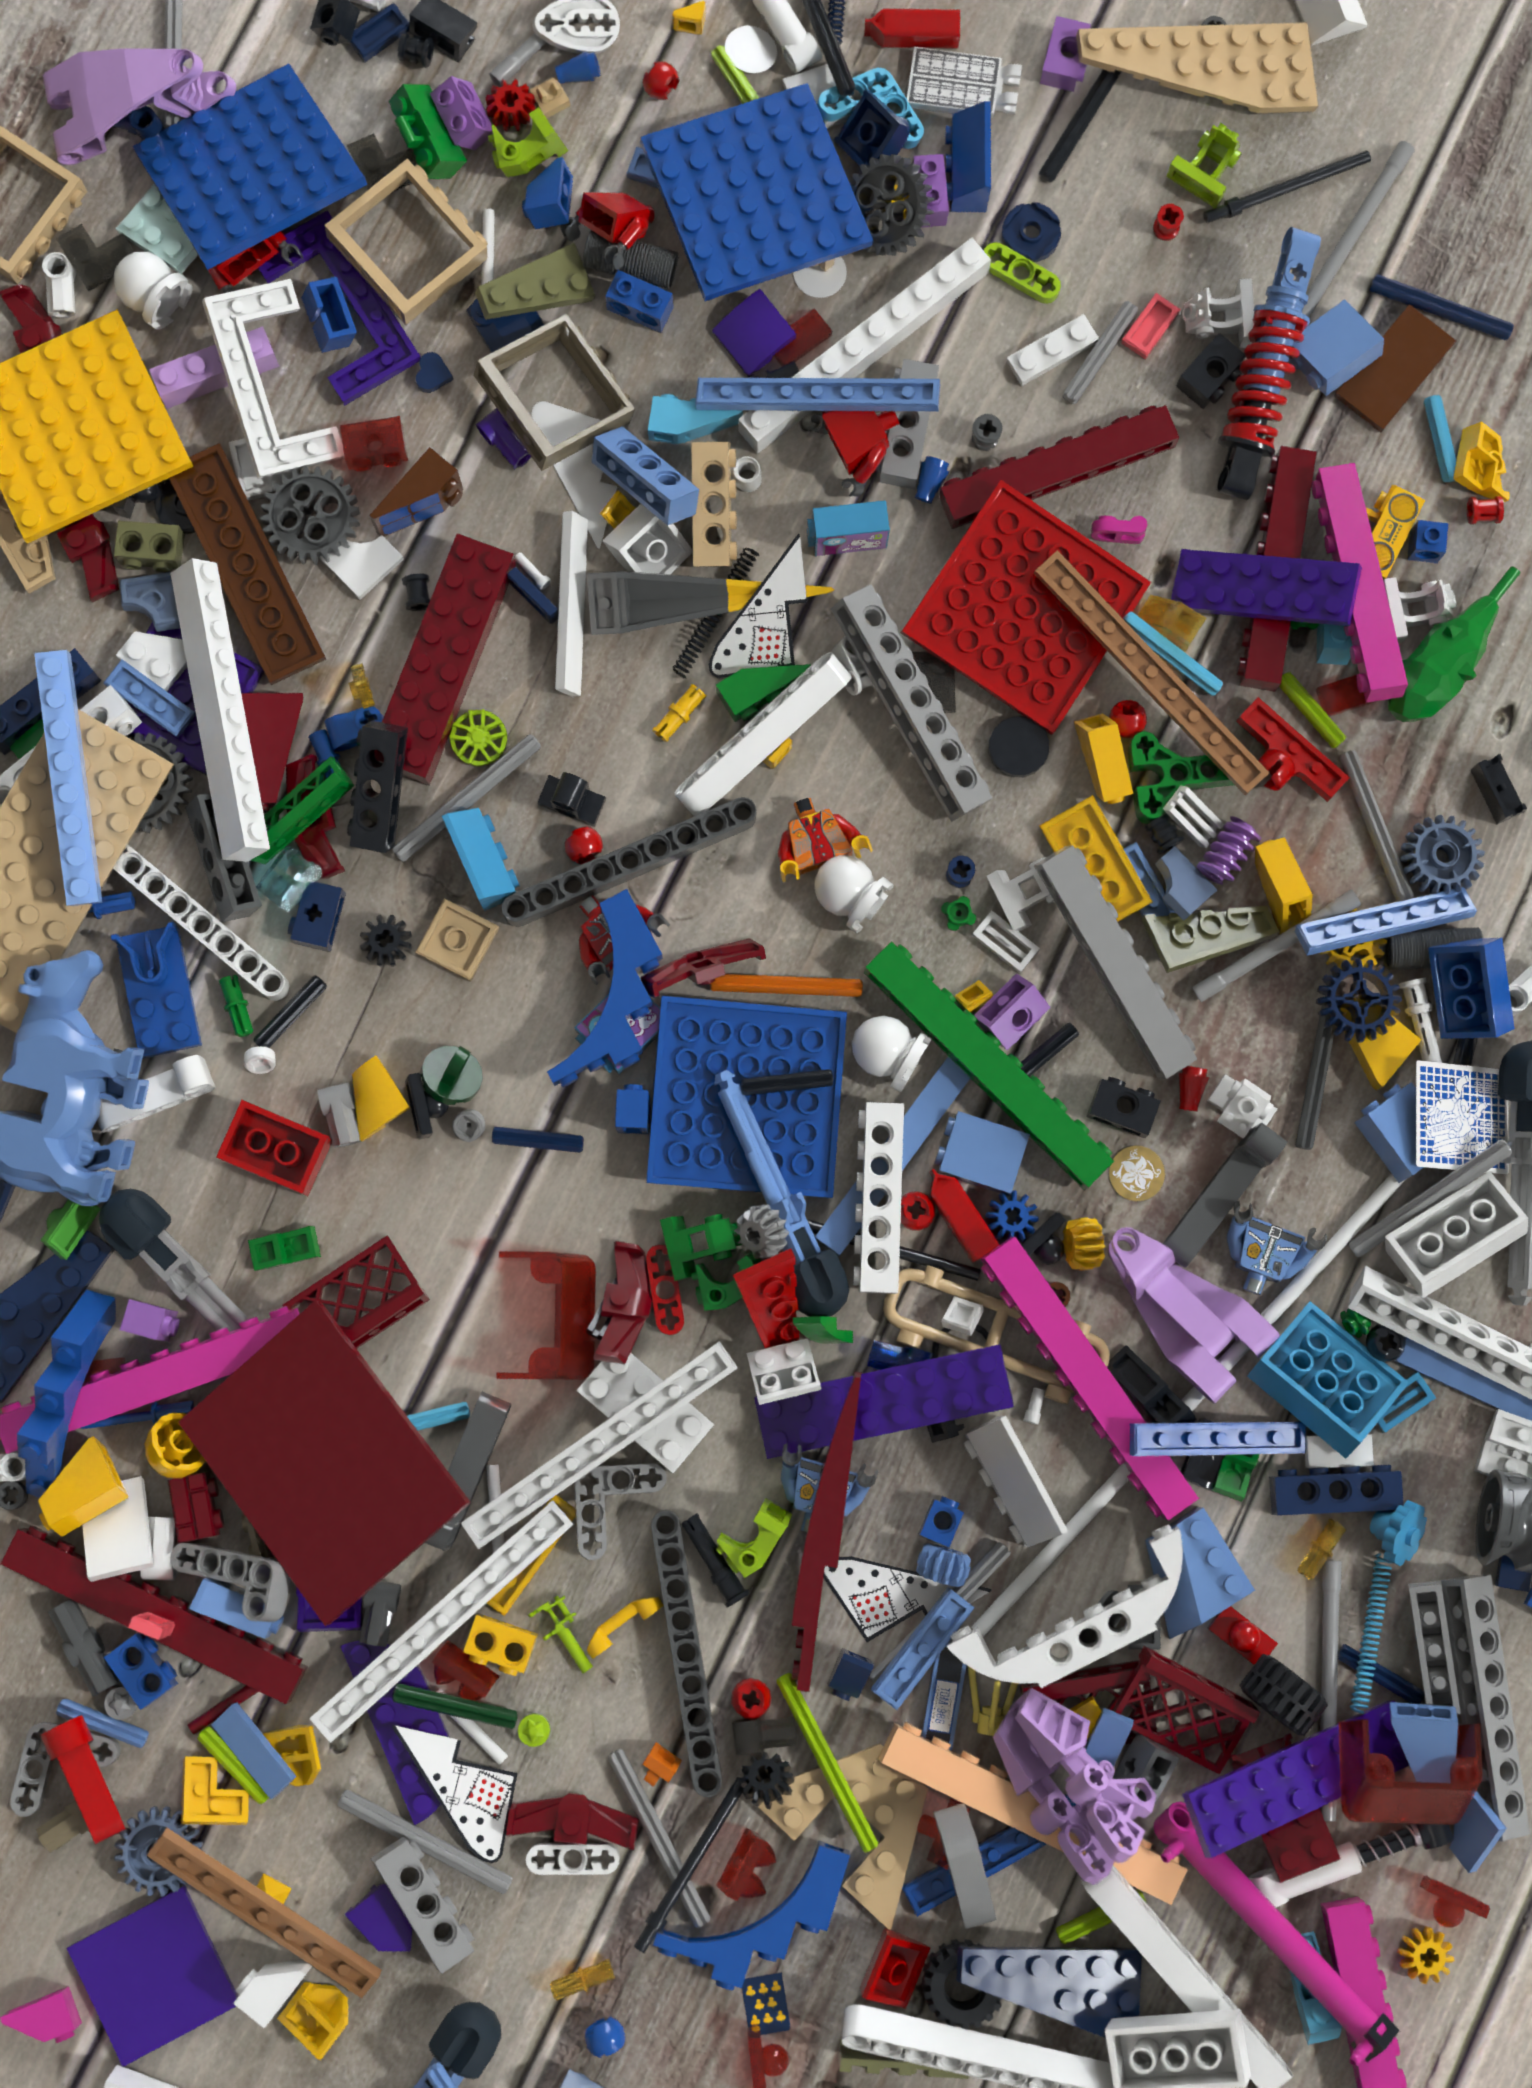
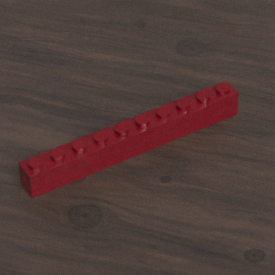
[0,1525,308,1704]

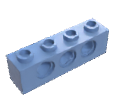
[592,426,699,526]

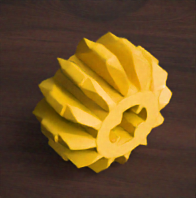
[1062,1217,1106,1271]
[1397,1926,1454,1984]

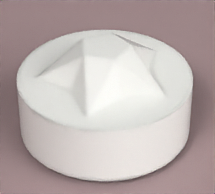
[244,1046,276,1074]

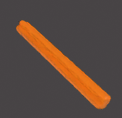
[710,974,863,997]

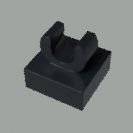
[927,1420,965,1443]

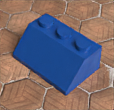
[945,101,991,212]
[1428,938,1515,1039]

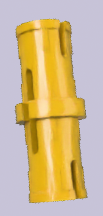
[652,684,706,743]

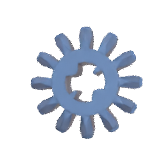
[916,1543,971,1587]

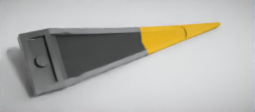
[587,571,835,635]

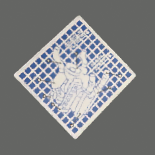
[1416,1060,1509,1175]

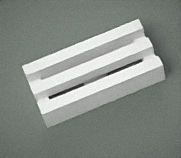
[1163,785,1224,848]
[972,910,1040,974]

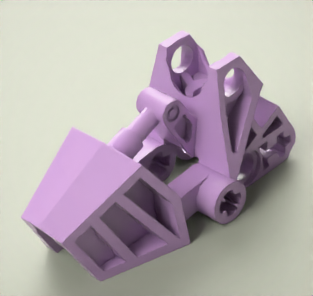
[993,1688,1157,1885]

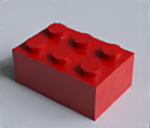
[216,1100,332,1197]

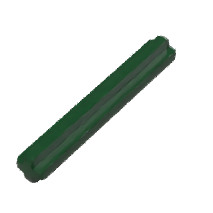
[392,1683,517,1729]

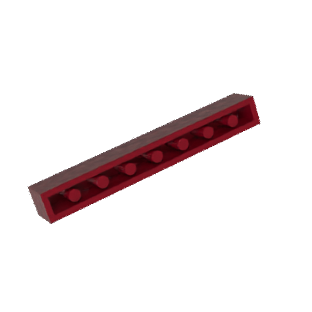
[939,405,1179,529]
[1236,446,1317,692]

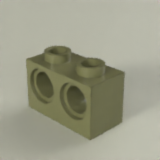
[114,520,185,573]

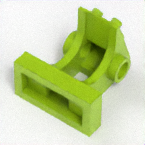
[488,107,568,177]
[1166,123,1242,208]
[716,1498,792,1578]

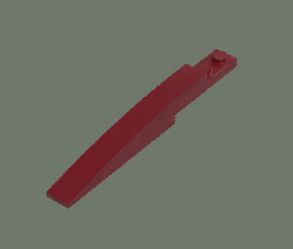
[792,1372,861,1692]

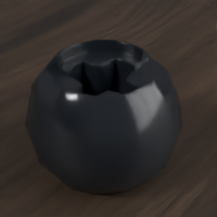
[1366,1324,1406,1363]

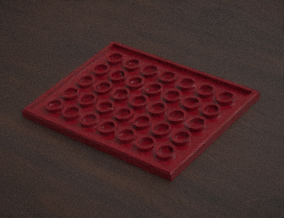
[178,1300,471,1626]

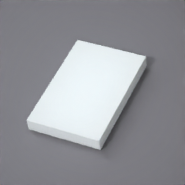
[82,1476,154,1582]

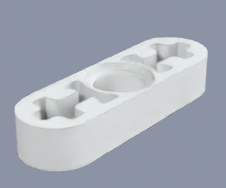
[526,1843,620,1875]

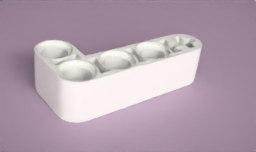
[97,1055,216,1132]

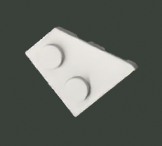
[116,631,187,692]

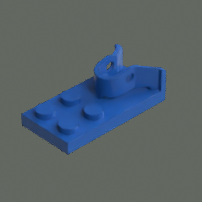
[111,922,202,1059]

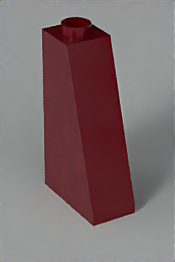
[241,693,304,813]

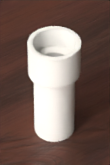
[1023,1387,1045,1425]

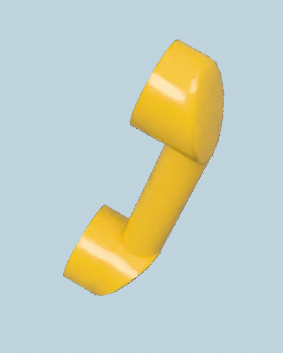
[587,1597,664,1659]

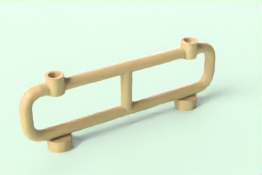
[883,1266,1110,1405]

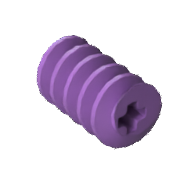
[1197,816,1261,885]

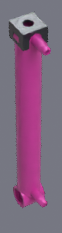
[1153,1802,1400,2066]

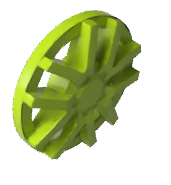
[450,709,507,767]

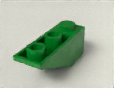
[716,664,811,722]

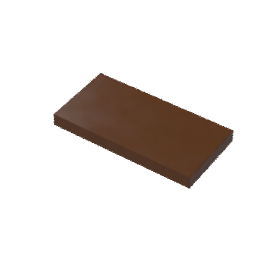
[1334,304,1457,433]

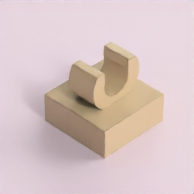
[530,76,570,118]

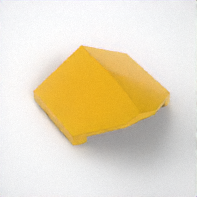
[262,1725,321,1787]
[277,1982,348,2060]

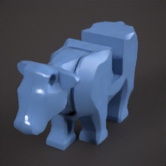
[0,950,149,1206]

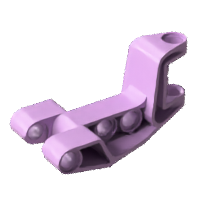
[43,48,236,165]
[1108,1227,1280,1404]

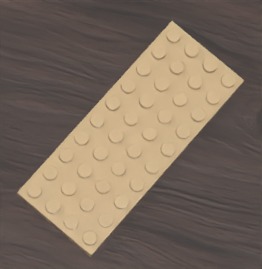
[0,709,174,1033]

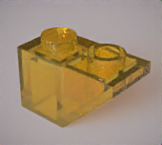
[1138,595,1207,652]

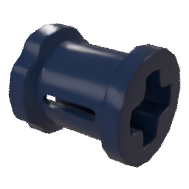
[946,855,976,888]

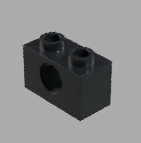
[1176,333,1246,409]
[1086,1077,1161,1138]

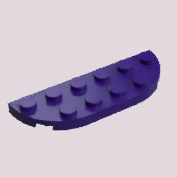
[340,1640,450,1825]

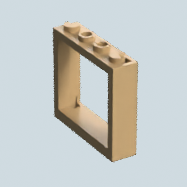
[0,126,88,285]
[325,158,488,325]

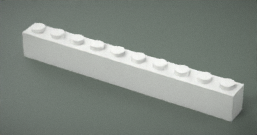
[738,237,991,454]
[170,558,270,862]

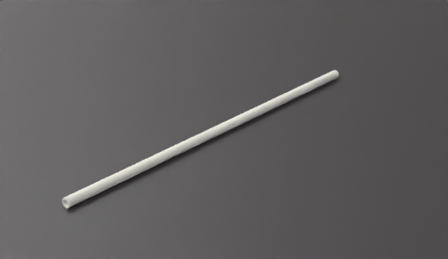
[971,1173,1407,1637]

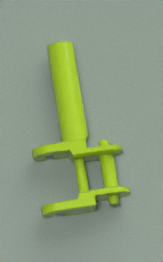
[528,1595,593,1674]

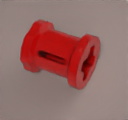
[1153,203,1184,241]
[1467,496,1504,525]

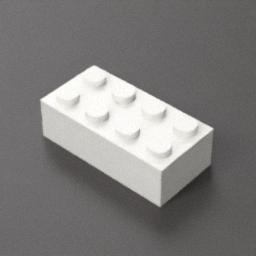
[1385,1171,1528,1299]
[577,1353,715,1473]
[1105,2009,1251,2088]

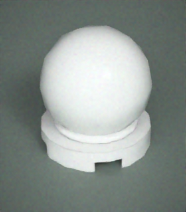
[114,252,193,330]
[814,855,894,934]
[852,1015,932,1092]

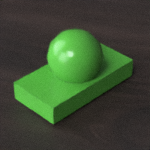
[40,1199,101,1260]

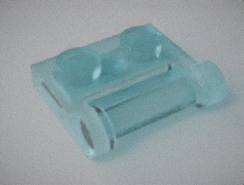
[256,846,322,913]

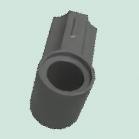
[359,1581,401,1647]

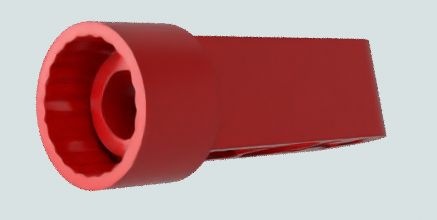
[40,1715,126,1844]

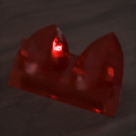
[431,1640,500,1702]
[716,1827,776,1901]

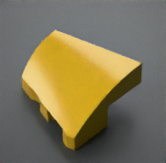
[1453,421,1510,502]
[352,1055,411,1142]

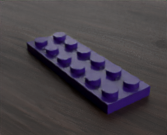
[1169,549,1362,626]

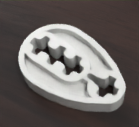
[533,0,620,54]

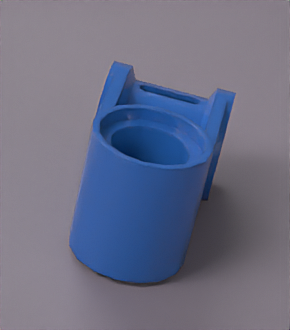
[324,706,384,752]

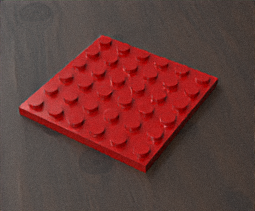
[900,480,1152,735]

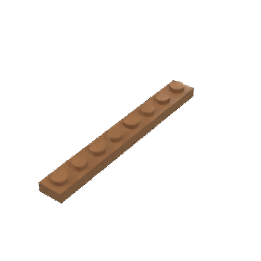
[147,1828,382,1998]

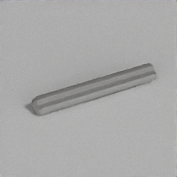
[1063,301,1138,404]

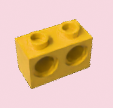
[463,1613,538,1676]

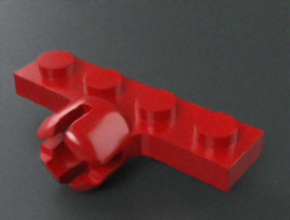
[1236,697,1350,802]

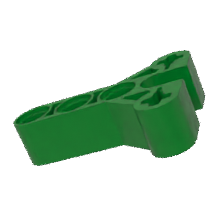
[1127,731,1234,824]

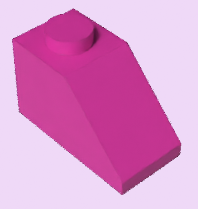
[0,1986,82,2043]

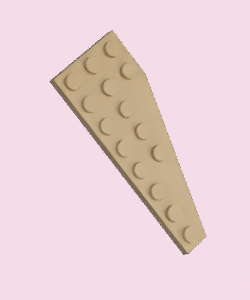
[1076,23,1318,113]

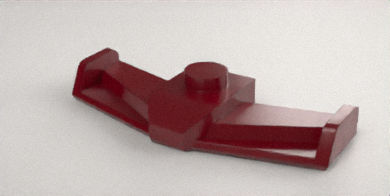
[0,284,63,354]
[56,514,120,603]
[286,754,345,880]
[641,938,766,998]
[593,1241,652,1364]
[506,1793,639,1851]

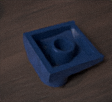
[834,89,910,167]
[466,299,545,353]

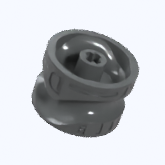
[1475,1469,1532,1573]

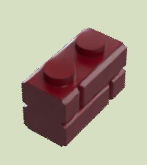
[167,1472,224,1543]

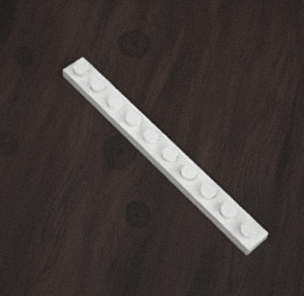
[461,1341,738,1549]
[309,1500,574,1743]

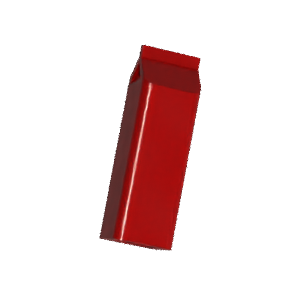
[864,8,960,49]
[929,1169,1000,1264]

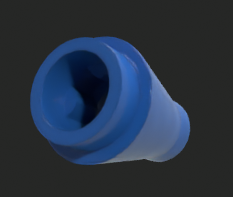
[555,51,601,84]
[915,456,949,504]

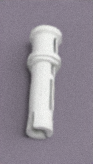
[1399,977,1442,1063]

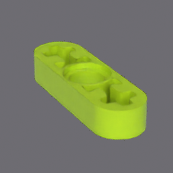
[984,242,1061,304]

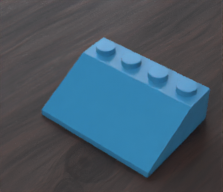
[1247,1301,1409,1459]

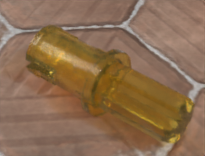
[1297,1519,1347,1580]
[550,1958,616,2000]

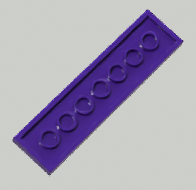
[754,1344,1014,1459]
[1182,1700,1409,1858]

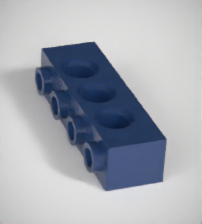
[0,648,102,755]
[1269,1465,1404,1516]

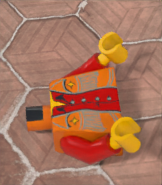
[777,798,873,882]

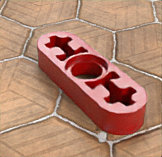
[646,1245,684,1335]

